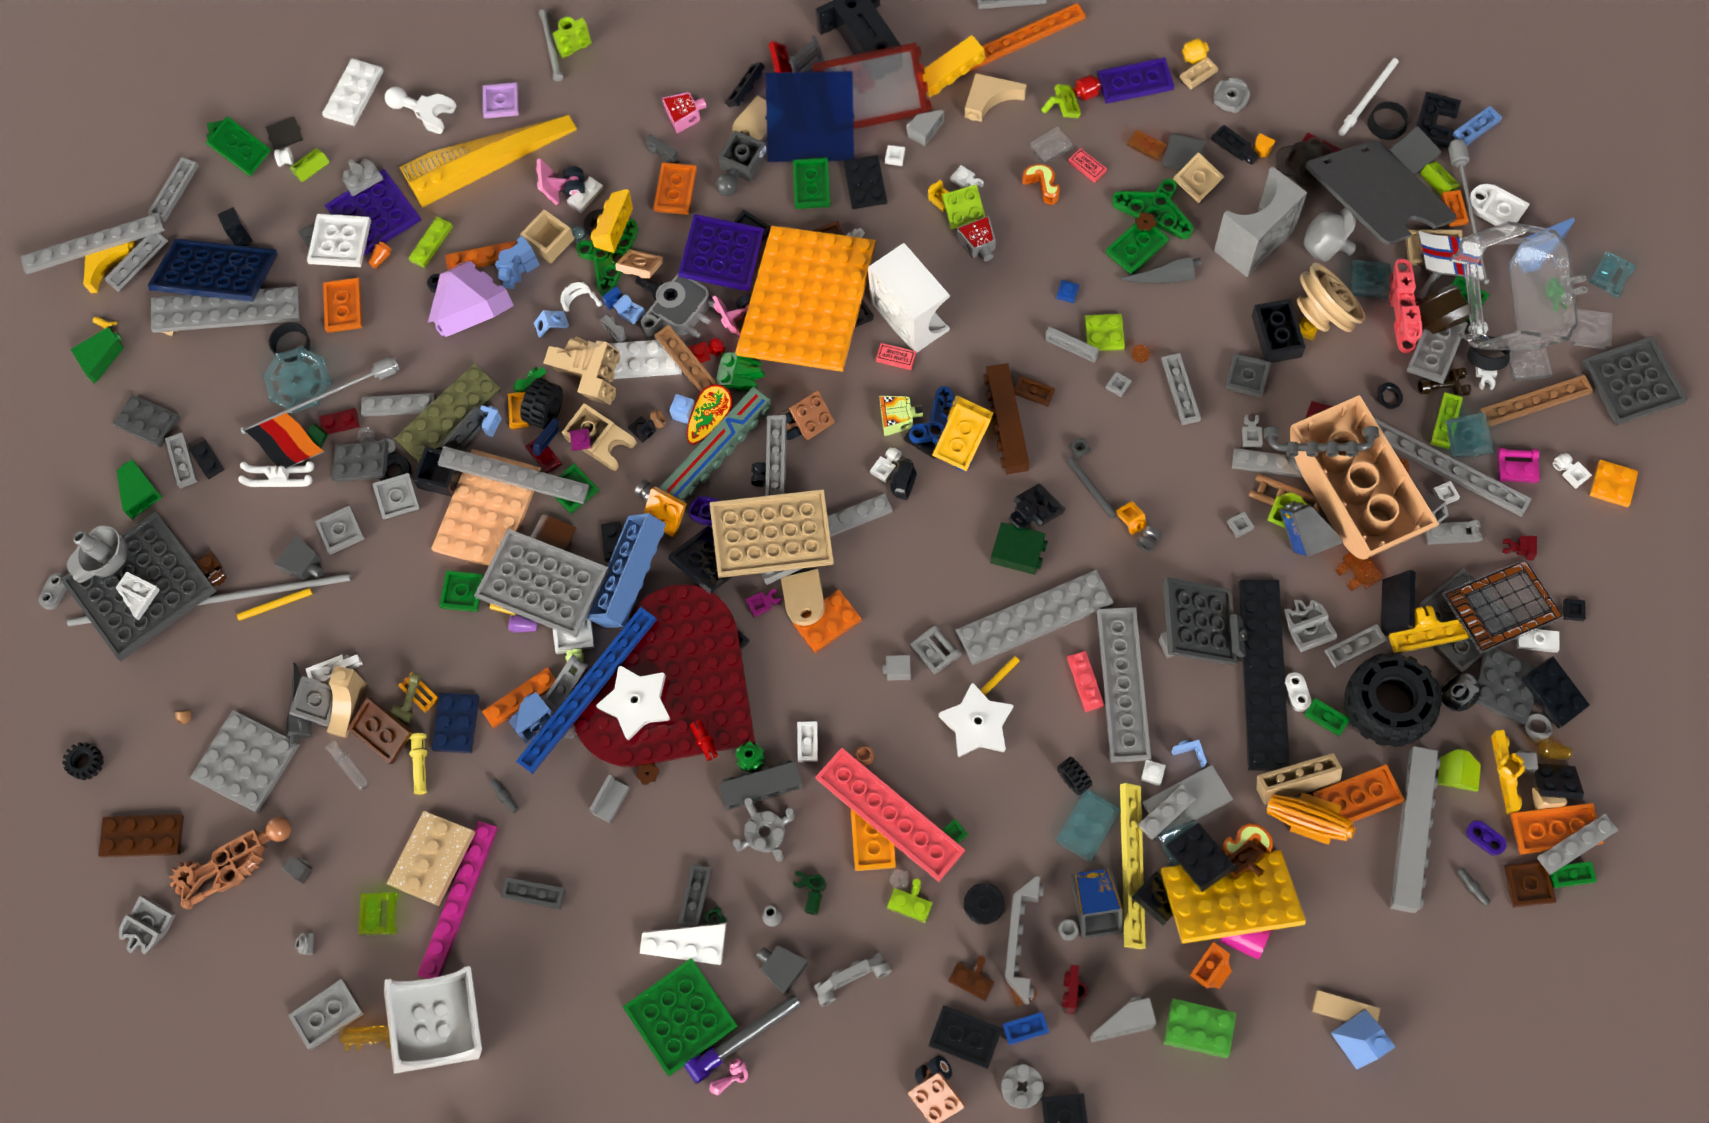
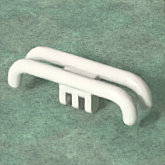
[238,461,315,487]

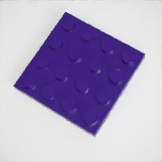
[324,169,422,256]
[678,214,764,292]

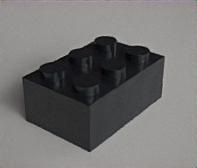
[1252,299,1306,363]

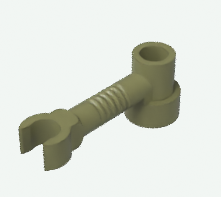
[391,673,422,723]

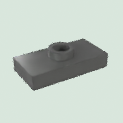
[1230,614,1247,658]

